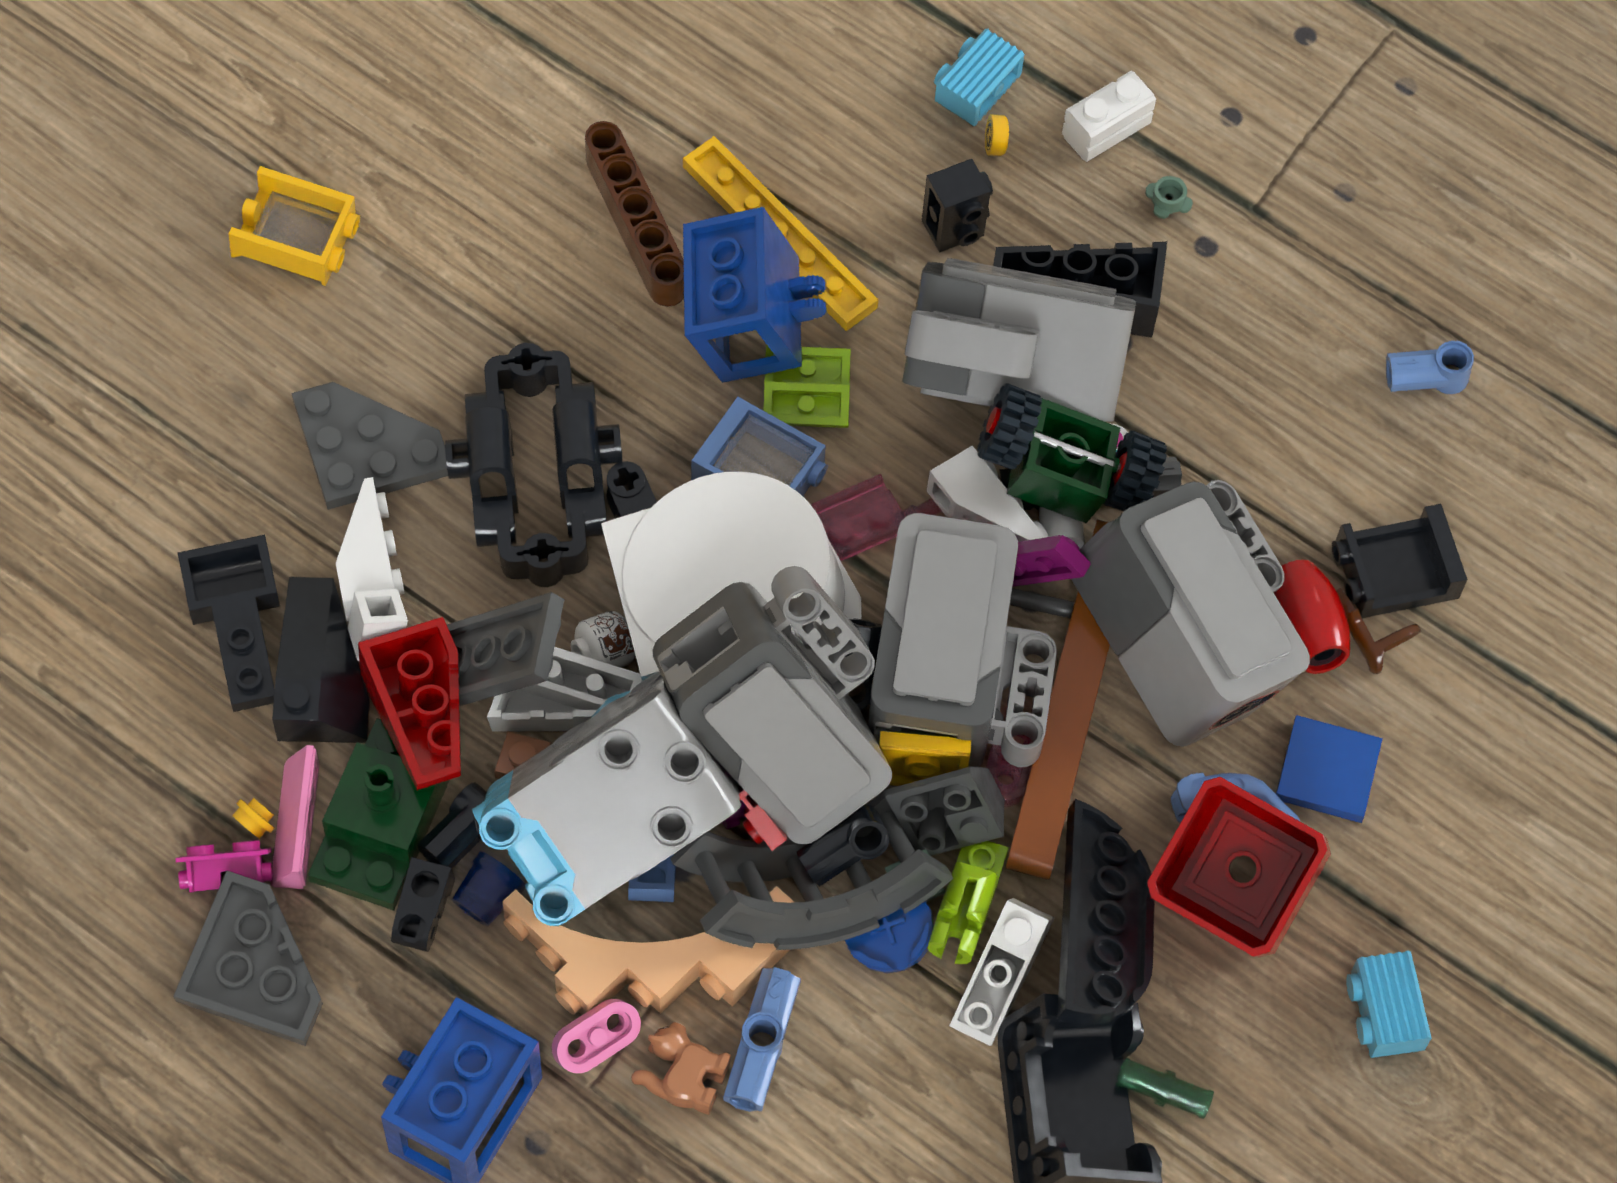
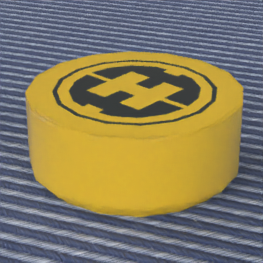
[985,114,1009,156]

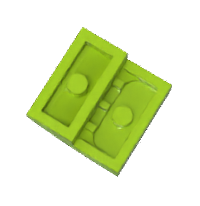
[763,345,851,428]

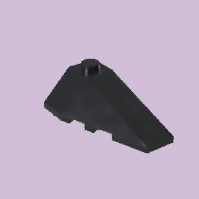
[272,577,370,743]

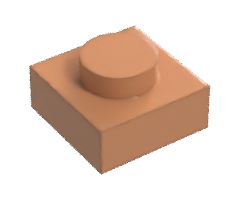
[495,731,551,779]

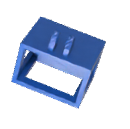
[683,207,826,383]
[381,997,542,1183]

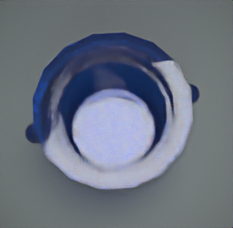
[451,851,525,927]

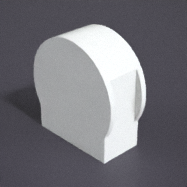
[601,472,845,681]

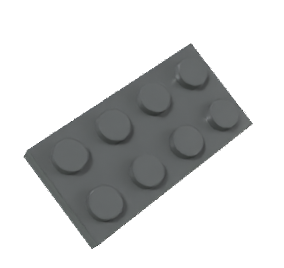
[447,592,565,706]

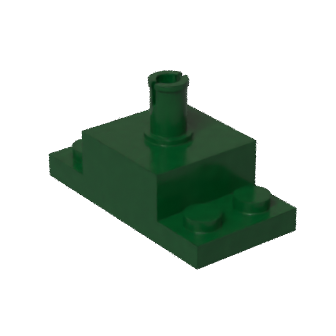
[308,718,461,911]

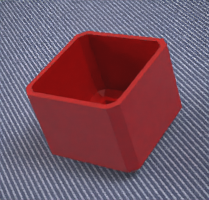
[1147,777,1331,957]

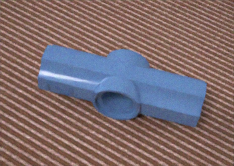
[723,967,801,1112]

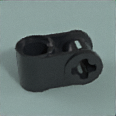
[606,461,658,519]

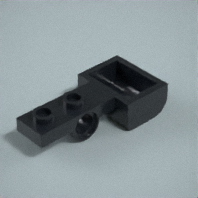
[178,534,280,712]

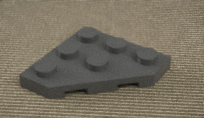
[292,382,448,510]
[173,871,323,1046]

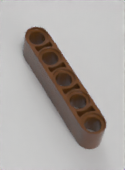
[585,121,684,307]

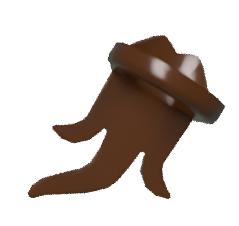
[1337,588,1421,674]

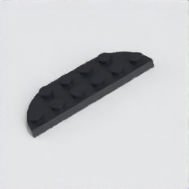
[1057,799,1155,1025]

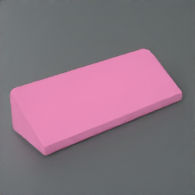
[270,745,319,889]

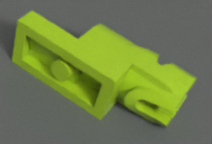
[928,841,1009,964]

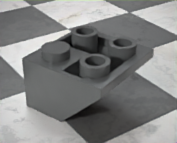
[885,767,1005,856]

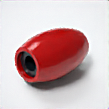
[1274,560,1350,674]

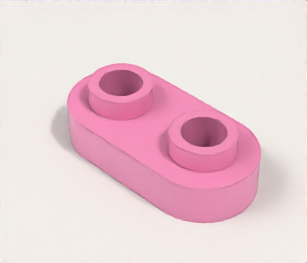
[552,999,641,1073]

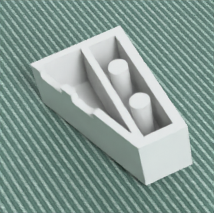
[487,647,643,731]

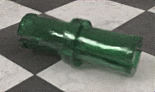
[1116,1057,1214,1119]

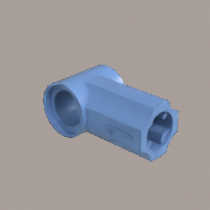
[1386,341,1474,394]

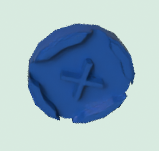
[845,901,934,974]

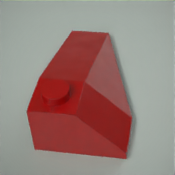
[358,617,461,790]

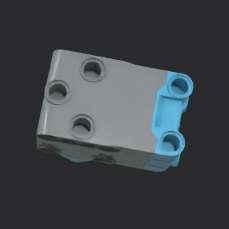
[472,672,741,926]

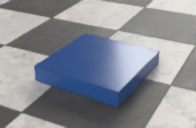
[1276,715,1383,823]

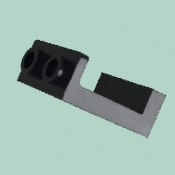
[1332,504,1468,618]

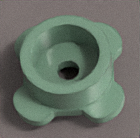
[1145,176,1193,219]

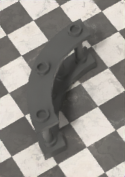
[670,789,953,950]

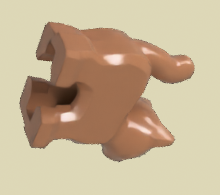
[631,1022,731,1115]

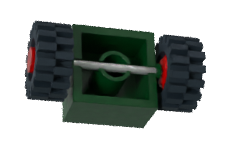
[977,383,1167,523]

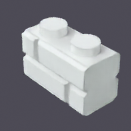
[1062,71,1156,162]

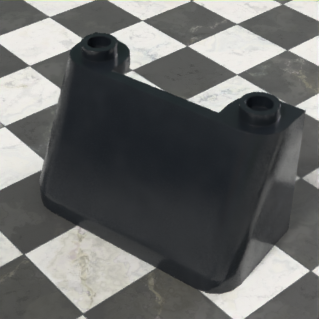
[998,993,1162,1183]

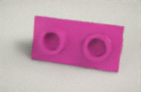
[175,840,273,893]

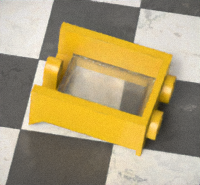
[228,166,360,286]

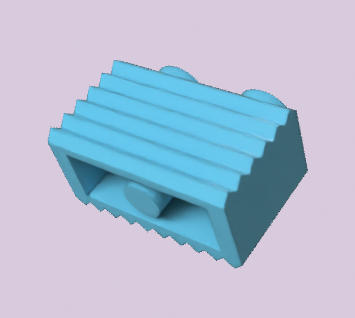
[934,29,1025,126]
[1346,951,1432,1058]

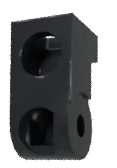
[391,857,455,952]

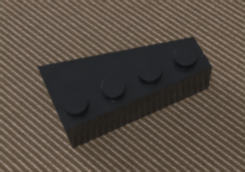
[993,241,1168,338]

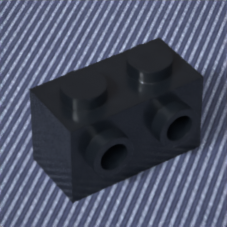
[922,159,993,253]

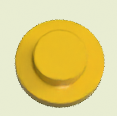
[232,798,275,839]

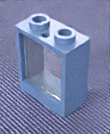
[691,397,828,498]

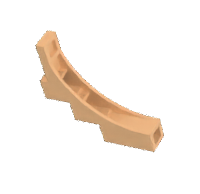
[502,886,794,1015]

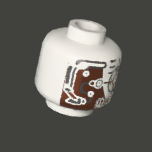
[571,611,635,667]

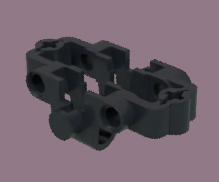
[445,343,623,587]

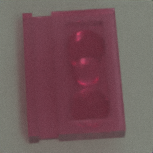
[810,474,905,561]

